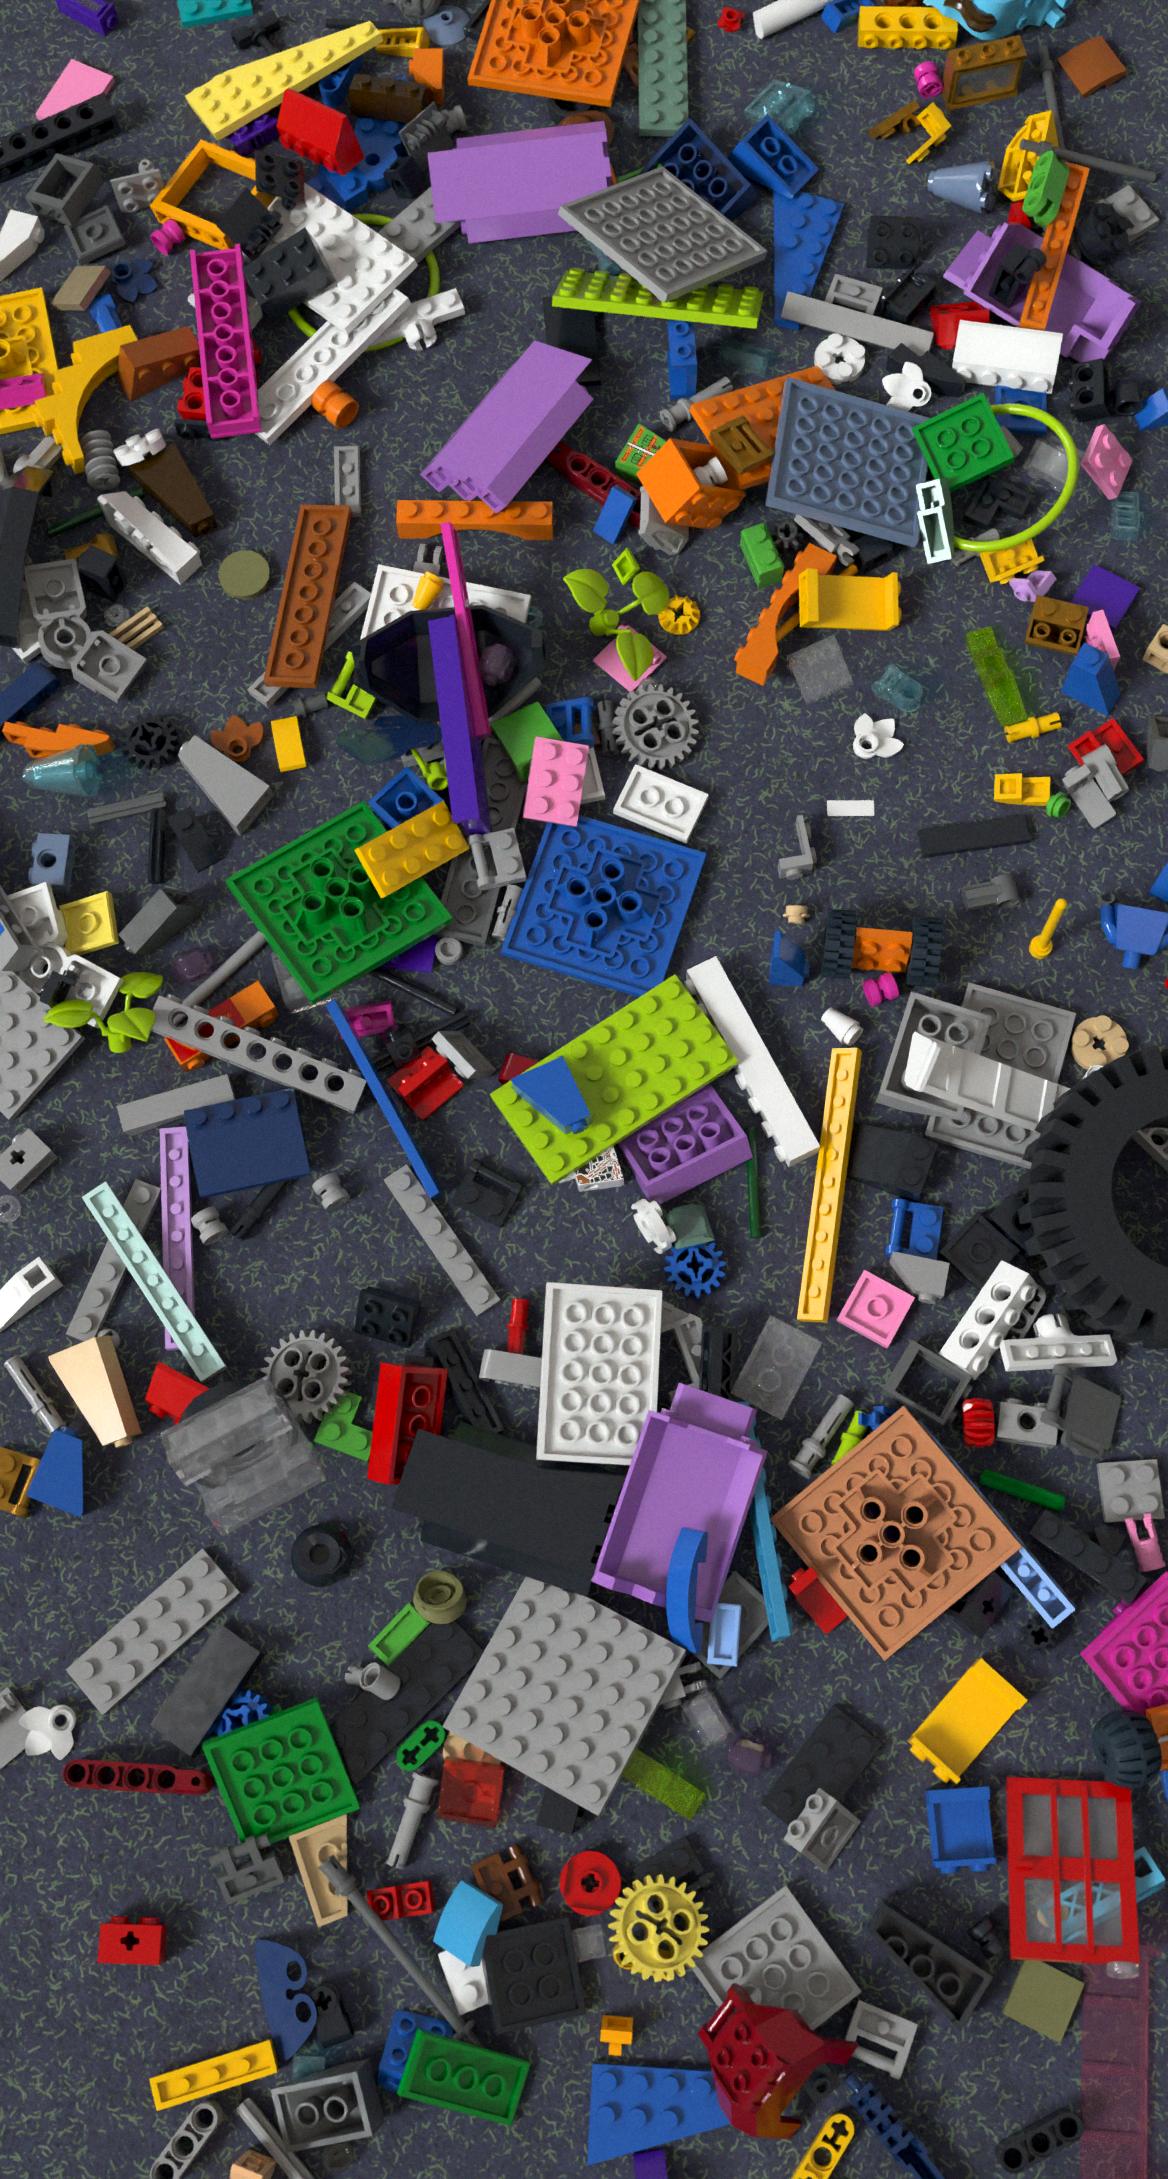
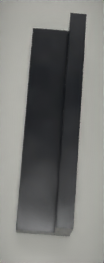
[699,1326,737,1401]

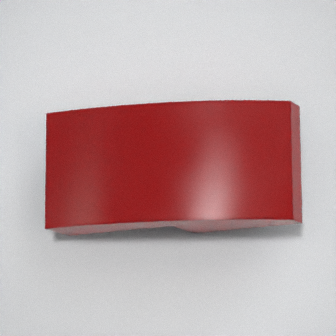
[367,1880,436,1921]

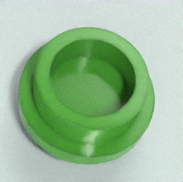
[1046,792,1071,819]

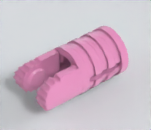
[1125,1513,1166,1572]

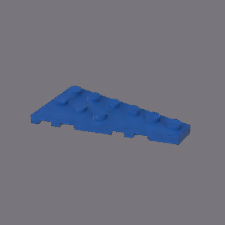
[773,190,844,331]
[587,2063,731,2166]

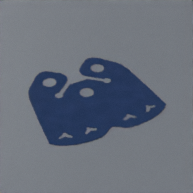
[336,716,442,765]

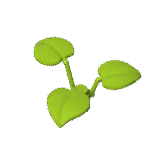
[563,569,669,681]
[44,972,163,1053]

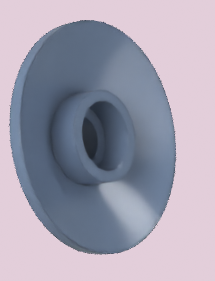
[423,5,470,46]

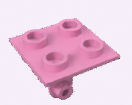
[593,624,667,692]

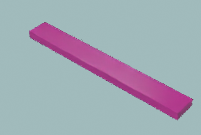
[441,522,492,739]

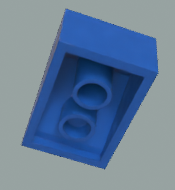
[727,114,819,199]

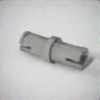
[491,885,523,941]

